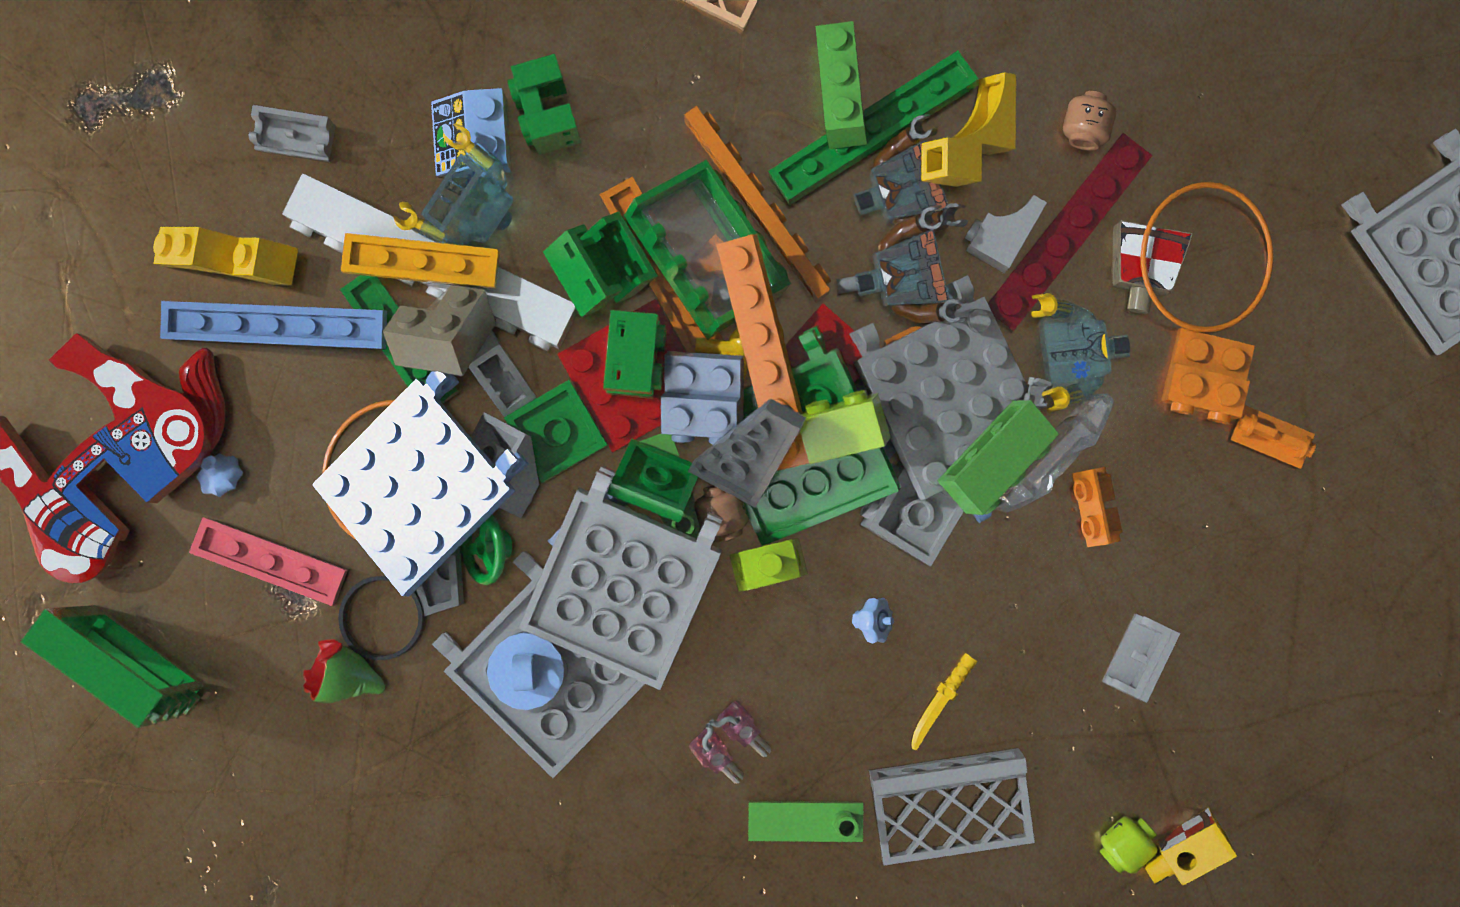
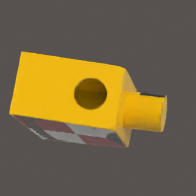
[1144,807,1237,885]

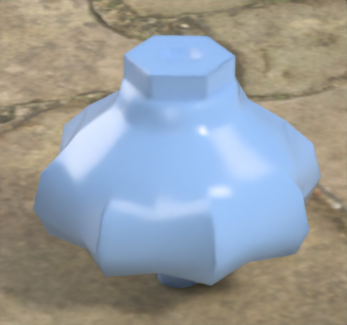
[196,453,243,497]
[852,598,894,643]

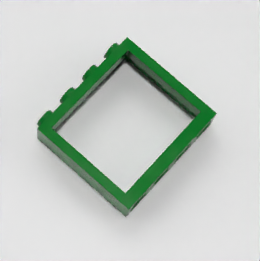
[20,605,204,728]

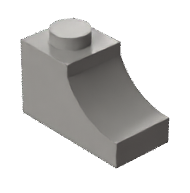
[965,195,1047,273]
[469,331,536,417]

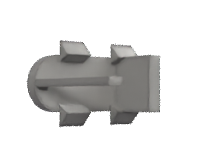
[1024,377,1052,409]

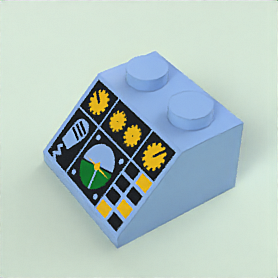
[431,88,512,177]

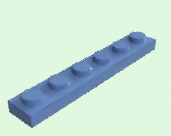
[160,301,387,349]

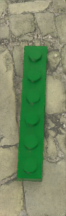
[768,50,979,205]

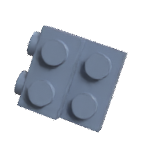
[661,351,744,444]

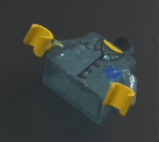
[393,124,513,245]
[1031,293,1130,413]

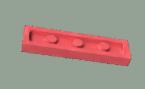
[189,517,348,606]

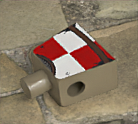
[1113,221,1192,314]

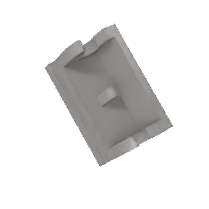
[249,105,336,162]
[1102,614,1180,703]

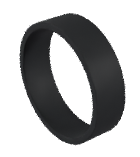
[338,576,426,660]

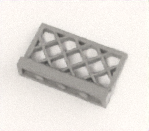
[869,748,1035,866]

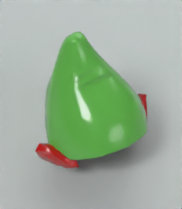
[303,639,385,703]

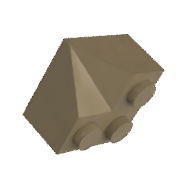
[383,285,496,376]

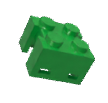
[507,54,582,155]
[543,211,658,317]
[603,310,667,399]

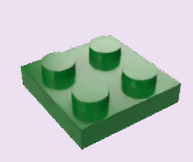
[504,380,608,484]
[607,438,698,523]

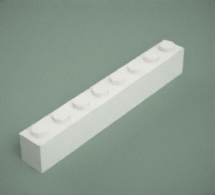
[282,173,578,351]

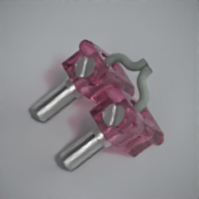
[689,701,771,783]

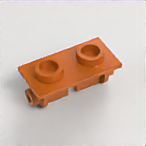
[1230,405,1316,469]
[1072,467,1123,547]

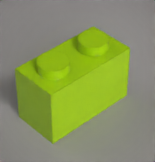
[800,390,891,464]

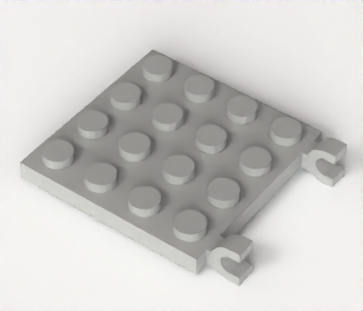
[1342,129,1460,355]
[850,275,1029,500]
[519,465,723,690]
[432,551,645,778]

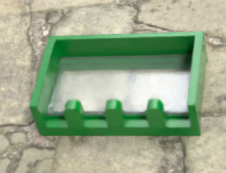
[624,159,792,340]

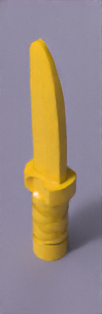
[912,653,978,750]

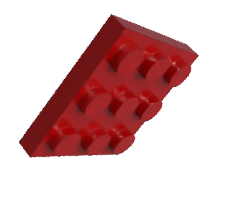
[557,299,686,453]

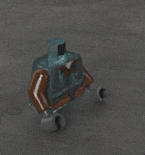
[854,114,968,235]
[855,204,967,323]

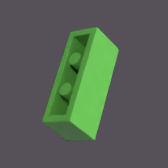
[816,21,867,149]
[937,400,1059,515]

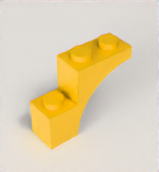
[921,72,1016,187]
[153,227,298,285]

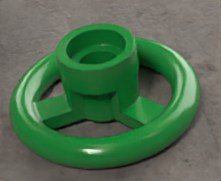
[461,515,512,585]

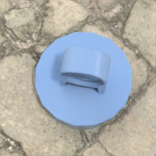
[487,632,565,710]

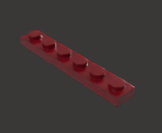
[988,133,1153,333]

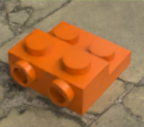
[1161,328,1255,424]

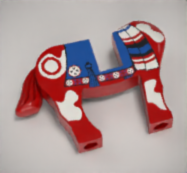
[0,333,225,583]

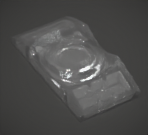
[995,393,1114,512]

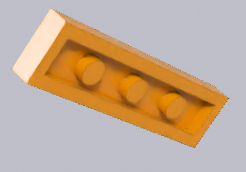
[341,233,500,289]

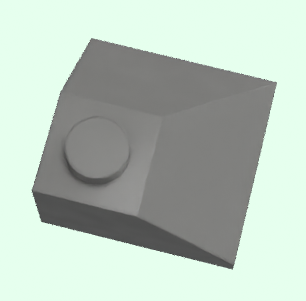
[471,412,539,518]

